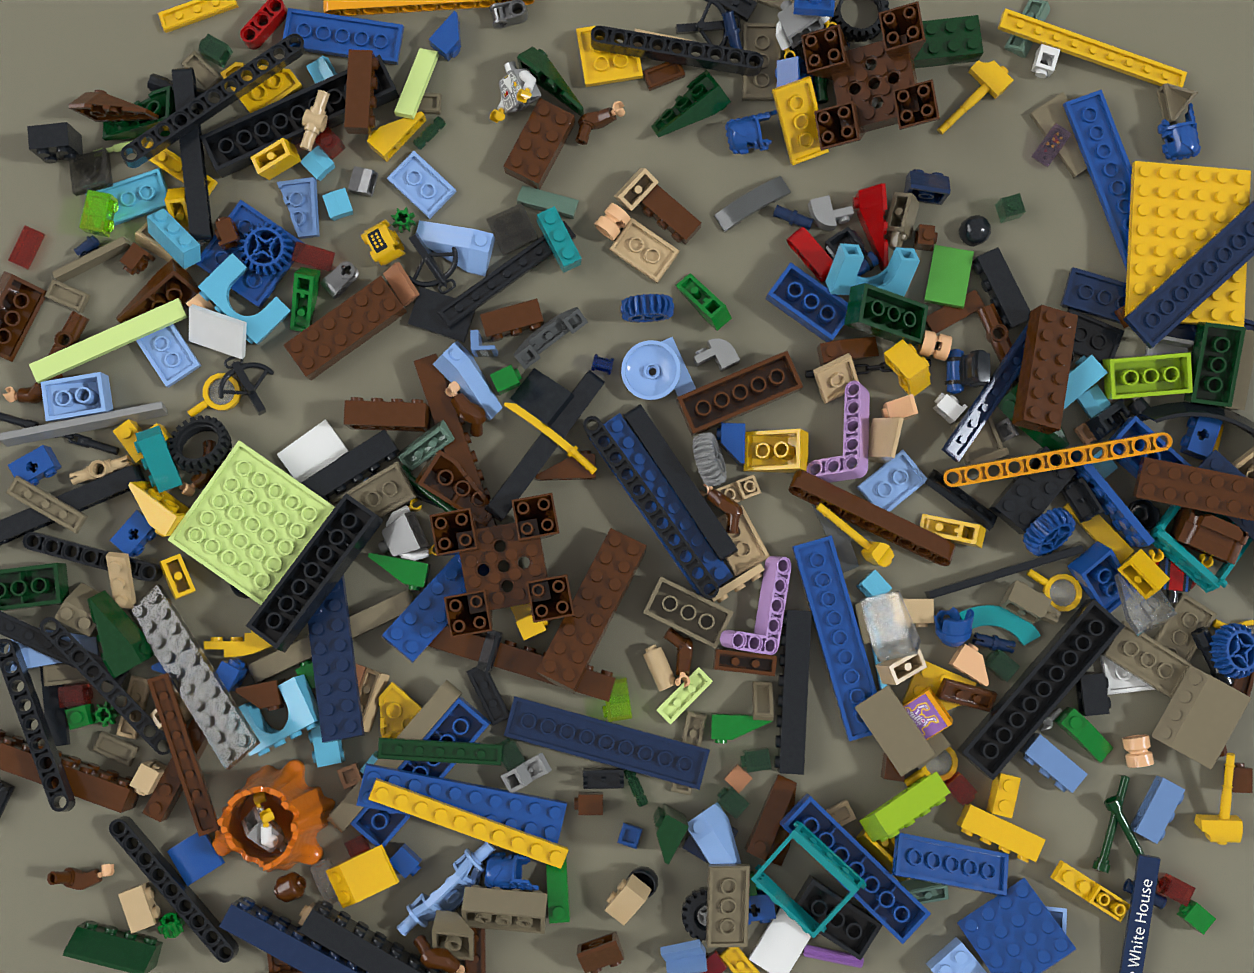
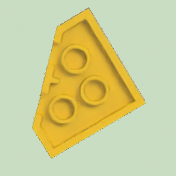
[576,26,643,87]
[220,62,303,113]
[902,661,977,711]
[378,682,423,738]

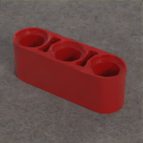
[240,0,288,50]
[786,227,833,282]

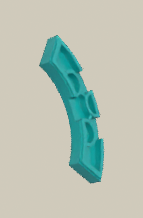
[959,605,1041,646]

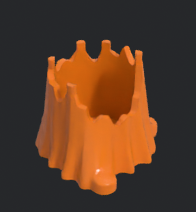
[212,759,335,872]

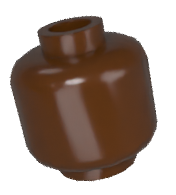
[274,872,306,903]

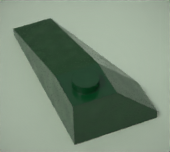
[517,46,584,116]

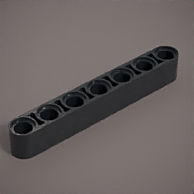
[22,532,163,582]

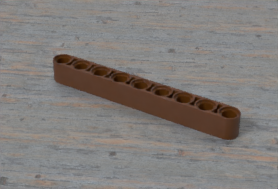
[788,470,956,566]

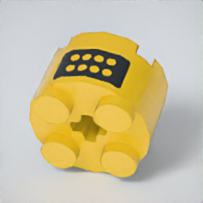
[361,219,406,266]

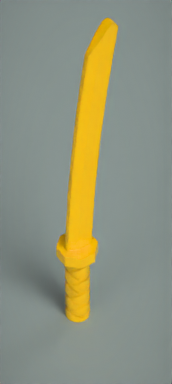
[503,402,597,474]

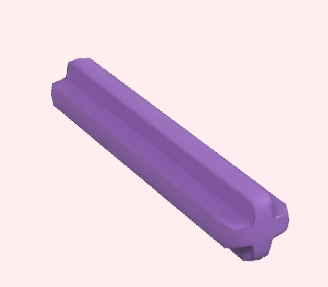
[803,944,864,968]

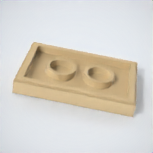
[609,218,680,284]
[717,505,770,576]

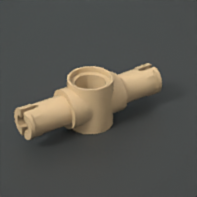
[300,90,330,151]
[69,455,132,485]

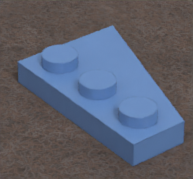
[277,177,320,239]

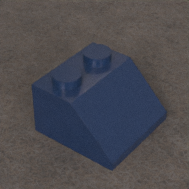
[904,169,951,205]

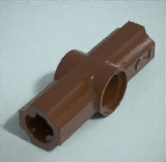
[977,304,1013,363]
[48,311,90,356]

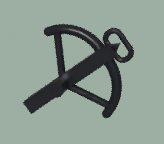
[676,0,741,56]
[408,232,458,294]
[218,356,274,416]

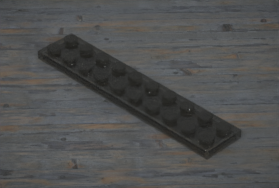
[128,585,260,770]

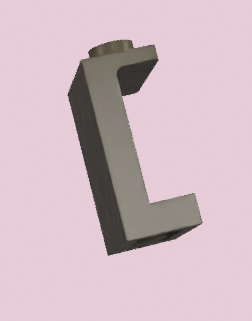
[951,413,1010,469]

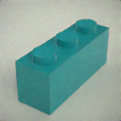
[537,206,582,273]
[134,426,183,493]

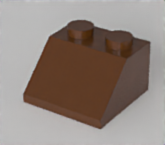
[235,678,286,711]
[577,932,624,973]

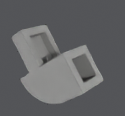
[808,195,854,231]
[693,339,740,372]
[501,752,552,793]

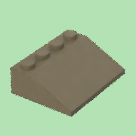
[1151,666,1252,770]

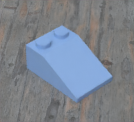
[41,372,114,422]
[926,937,987,973]

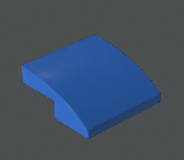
[167,832,225,886]

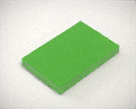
[924,245,974,309]

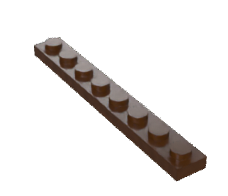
[147,672,220,837]

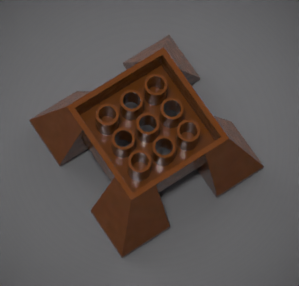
[801,1,940,151]
[429,493,574,638]

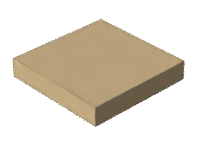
[813,353,859,404]

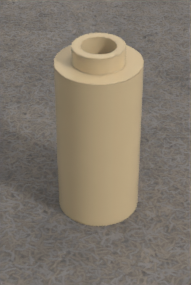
[643,644,676,692]

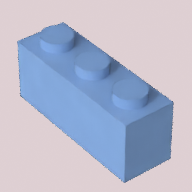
[1020,733,1088,793]
[1130,776,1185,844]

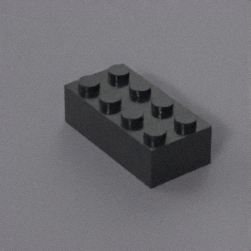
[989,446,1076,534]
[794,875,883,961]

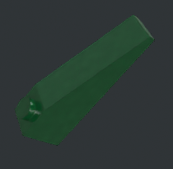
[651,70,731,137]
[102,86,176,141]
[997,382,1069,455]
[87,590,157,678]

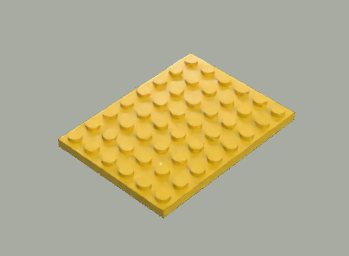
[1125,161,1251,327]

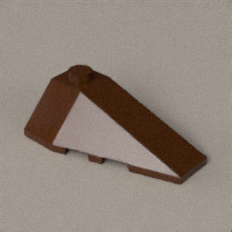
[69,90,159,122]
[116,259,201,323]
[414,449,492,527]
[744,774,797,866]

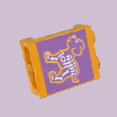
[903,686,953,740]

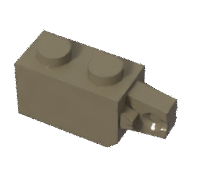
[887,192,920,251]
[1000,580,1061,625]

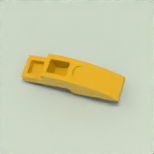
[204,630,273,657]
[1050,860,1130,922]

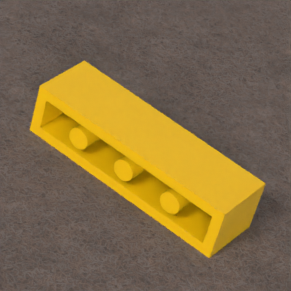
[957,802,1045,863]

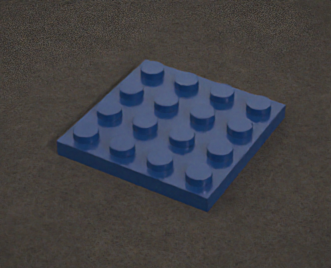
[196,200,306,309]
[957,878,1076,973]

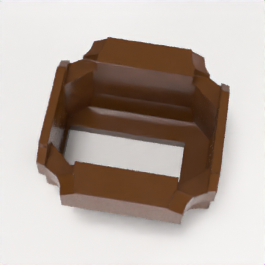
[1170,508,1249,565]

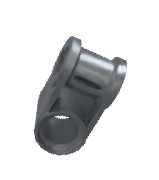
[489,0,528,29]
[320,261,359,299]

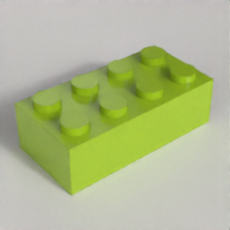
[1103,352,1193,399]
[859,771,951,842]

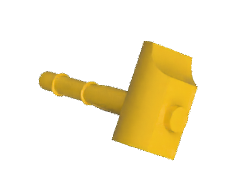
[937,60,1014,135]
[816,502,894,567]
[1194,753,1243,845]

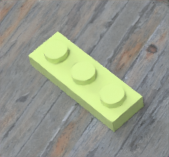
[656,667,713,725]

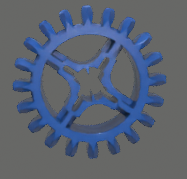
[238,222,294,276]
[621,294,674,323]
[1023,507,1076,556]
[1209,623,1254,679]

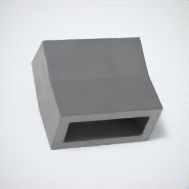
[348,166,378,197]

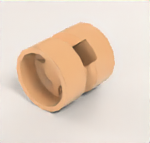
[594,203,631,241]
[917,330,952,361]
[1122,734,1154,768]

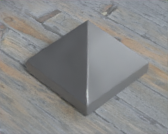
[995,418,1019,443]

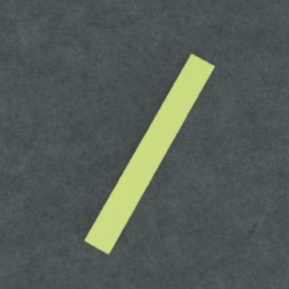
[29,298,188,384]

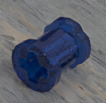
[591,354,614,375]

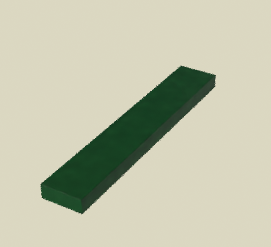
[377,737,503,766]

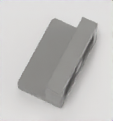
[1144,336,1194,356]

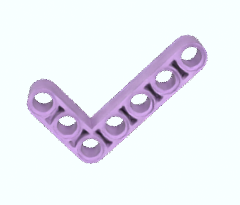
[806,381,870,483]
[720,556,791,655]

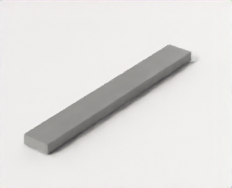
[0,402,168,447]

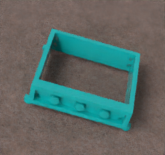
[1149,504,1254,593]
[751,821,867,938]

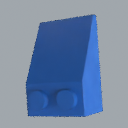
[1067,541,1136,613]

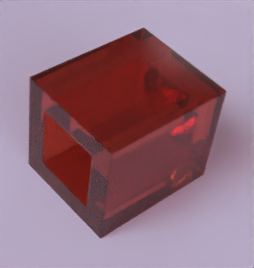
[314,127,346,160]
[58,684,93,708]
[944,771,977,806]
[1158,873,1196,907]

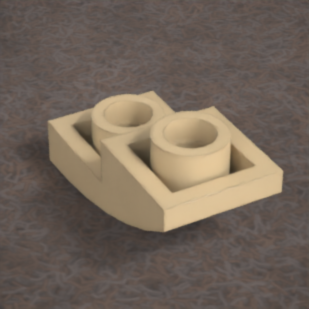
[716,475,761,503]

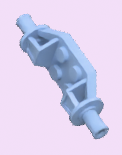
[396,842,496,936]

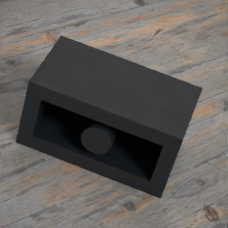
[1075,672,1111,716]

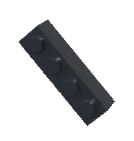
[972,247,1030,331]

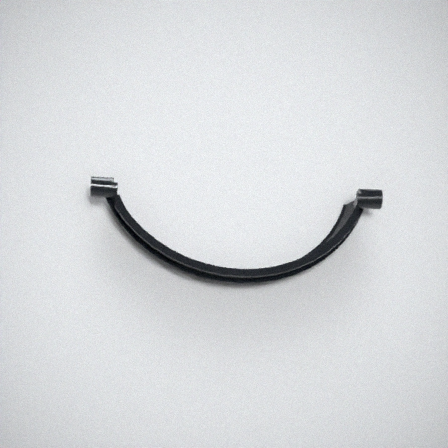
[1127,397,1254,437]

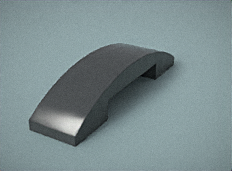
[714,176,791,232]
[513,307,588,369]
[812,504,859,573]

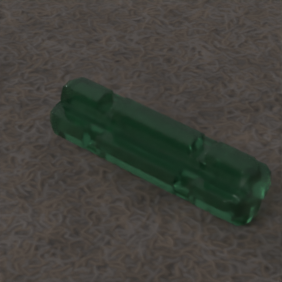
[413,116,446,150]
[624,770,648,807]

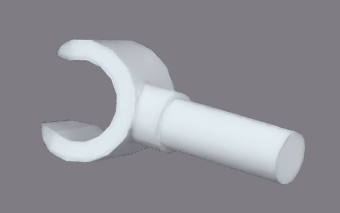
[1041,708,1062,731]

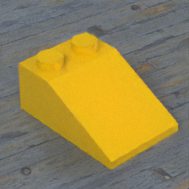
[743,429,808,473]
[128,481,190,537]
[326,844,399,908]

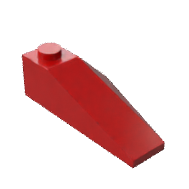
[853,183,889,271]

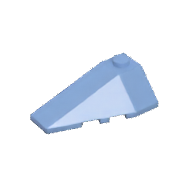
[416,220,495,277]
[433,340,503,421]
[8,628,100,671]
[687,802,741,864]

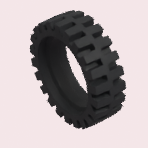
[831,0,889,42]
[168,415,232,475]

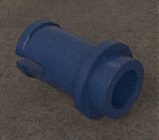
[74,235,101,257]

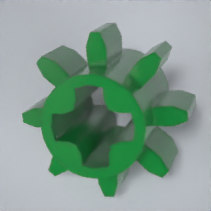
[391,207,416,233]
[92,701,121,727]
[158,912,185,939]

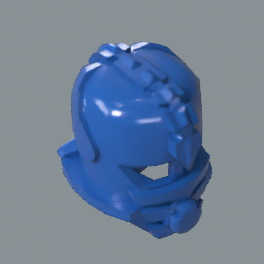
[1157,103,1201,161]
[725,110,777,155]
[484,852,539,891]

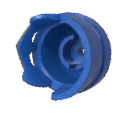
[934,607,974,647]

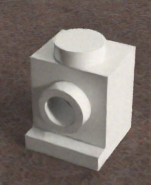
[1031,44,1061,78]
[933,393,968,424]

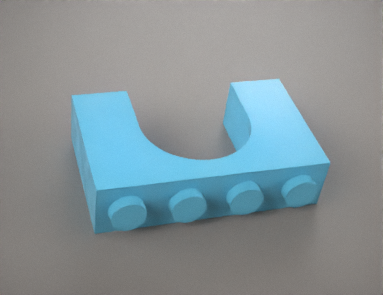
[825,243,920,297]
[198,253,291,345]
[230,674,319,757]

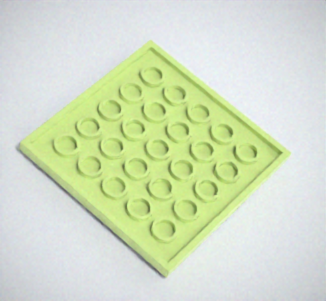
[168,440,335,605]

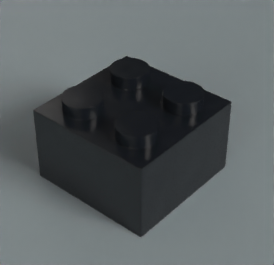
[27,122,83,163]

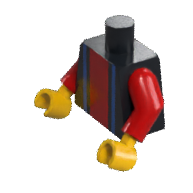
[1148,549,1214,603]

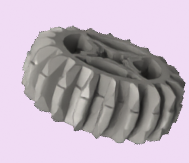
[692,432,727,487]

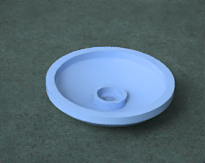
[621,340,681,400]

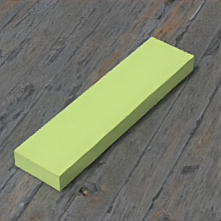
[394,48,439,119]

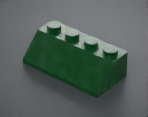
[653,804,689,865]
[63,921,163,973]

